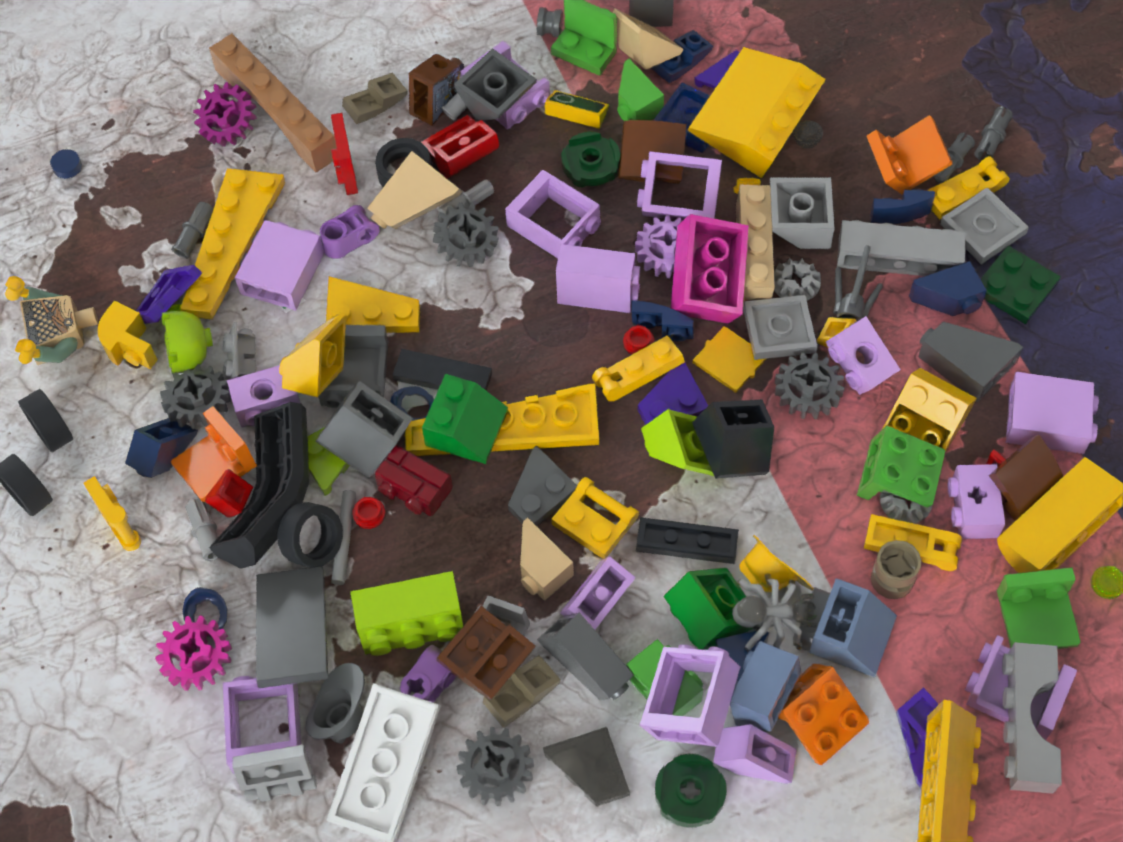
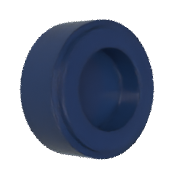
[50,149,82,179]

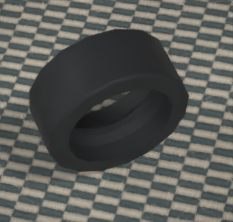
[375,138,432,187]
[18,389,73,452]
[0,454,53,516]
[277,502,343,568]

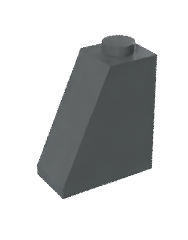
[918,321,1023,403]
[537,612,634,700]

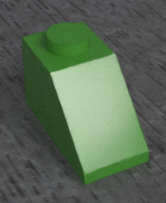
[617,58,664,121]

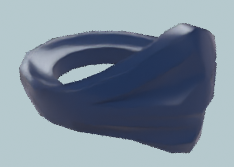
[390,386,434,421]
[182,587,228,637]

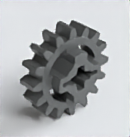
[433,202,499,267]
[774,353,845,419]
[160,364,231,429]
[457,727,534,806]

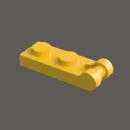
[927,156,1010,220]
[592,335,685,402]
[863,514,962,571]

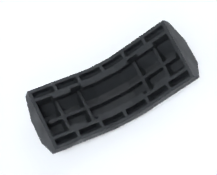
[209,402,309,569]

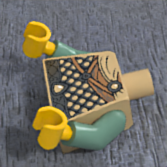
[5,276,99,365]

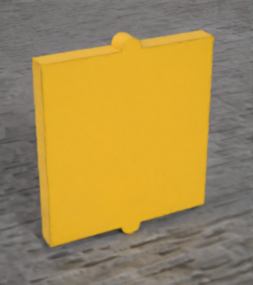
[693,326,766,393]

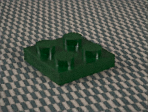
[980,246,1061,324]

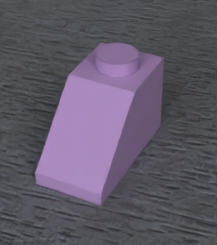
[713,724,796,783]

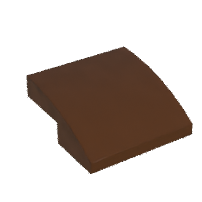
[619,120,686,184]
[988,435,1064,521]
[436,606,536,700]

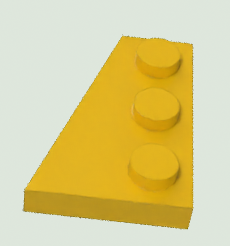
[326,276,420,333]

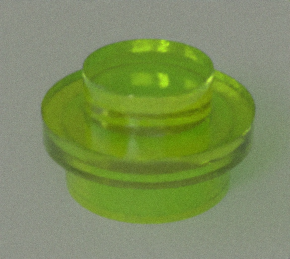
[1091,566,1123,599]

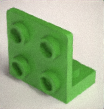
[551,0,617,76]
[857,426,945,508]
[997,568,1081,649]

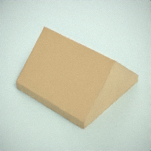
[613,8,683,70]

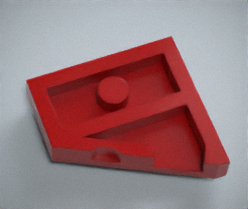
[331,113,358,195]

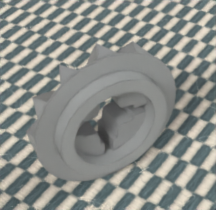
[774,258,821,301]
[880,490,933,524]

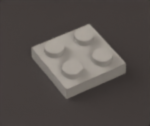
[940,188,1029,264]
[743,295,817,360]

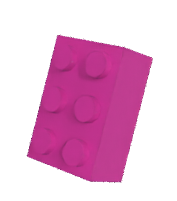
[671,214,749,324]

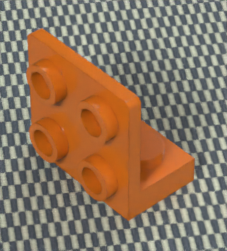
[866,116,952,195]
[171,406,257,502]
[778,663,869,765]

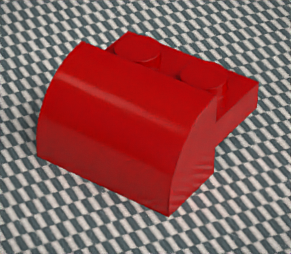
[421,115,499,178]

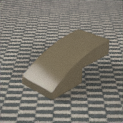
[342,72,408,124]
[482,655,561,728]

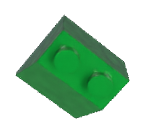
[422,374,508,464]
[663,568,759,650]

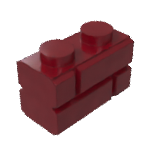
[375,445,453,516]

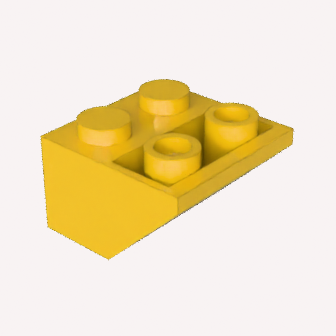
[882,368,977,451]

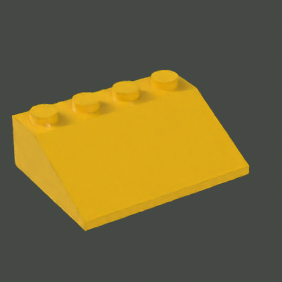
[688,47,826,178]
[917,700,981,842]

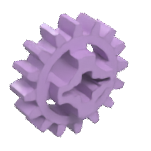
[635,215,681,278]

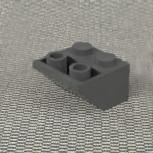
[316,381,413,478]

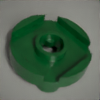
[561,131,620,187]
[655,754,727,828]

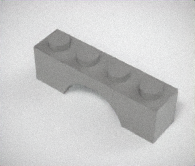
[1002,642,1062,794]

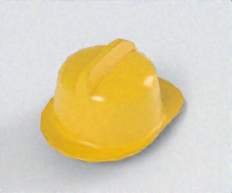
[739,535,814,593]

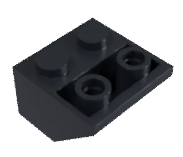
[692,399,775,479]

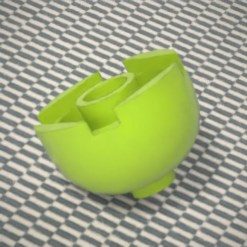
[162,311,213,374]

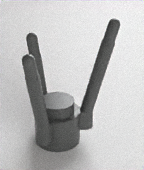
[833,245,883,321]

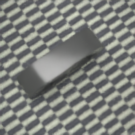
[793,587,830,651]

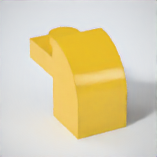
[97,301,158,369]

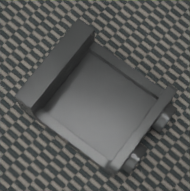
[318,325,389,408]

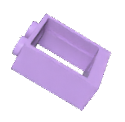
[637,152,722,221]
[505,170,601,258]
[640,644,740,747]
[223,676,302,774]

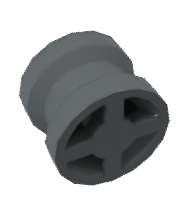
[536,7,563,38]

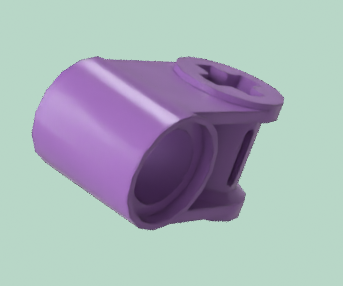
[320,205,380,259]
[400,645,456,703]

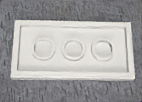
[326,683,441,842]

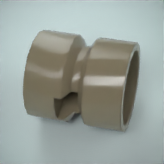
[871,540,921,599]

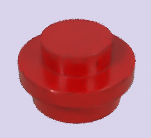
[623,326,654,354]
[352,497,386,529]

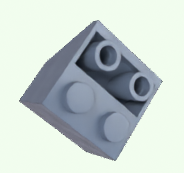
[809,578,897,677]
[730,641,801,732]

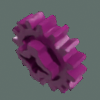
[193,82,257,147]

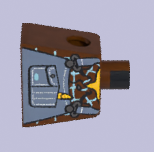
[409,54,464,126]

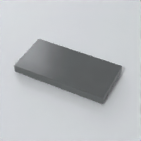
[256,566,328,688]

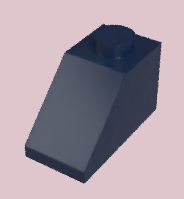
[909,261,987,316]
[125,418,198,478]

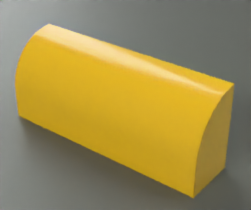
[997,457,1123,573]

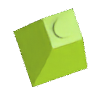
[641,409,714,476]

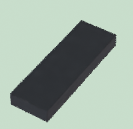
[393,349,492,391]
[636,517,739,564]

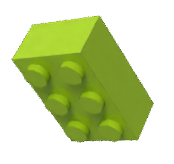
[351,571,463,656]

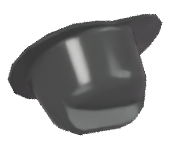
[306,663,365,744]

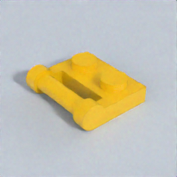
[83,476,141,551]
[551,477,639,559]

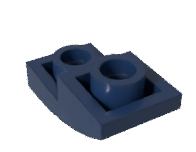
[651,30,713,84]
[870,189,935,225]
[631,300,694,342]

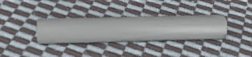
[331,490,356,585]

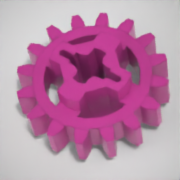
[155,615,232,691]

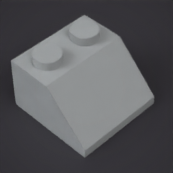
[770,178,835,249]

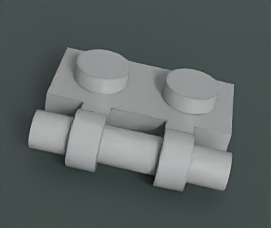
[232,745,317,802]

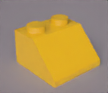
[279,312,346,397]

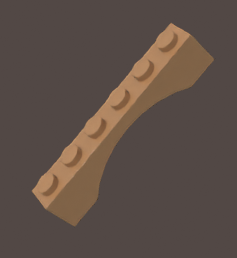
[209,33,337,173]

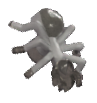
[733,573,818,652]

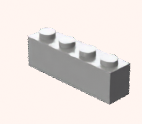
[837,220,966,276]

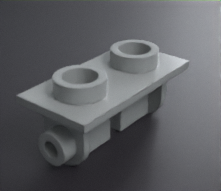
[223,322,256,380]

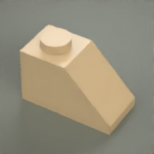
[521,518,574,601]

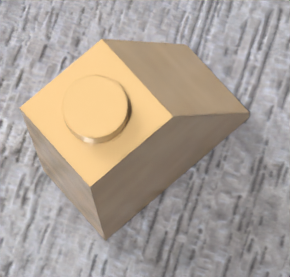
[367,151,463,229]

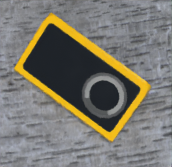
[545,90,609,129]

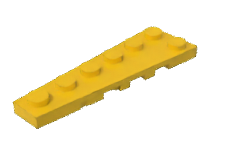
[180,168,285,320]
[405,384,599,456]

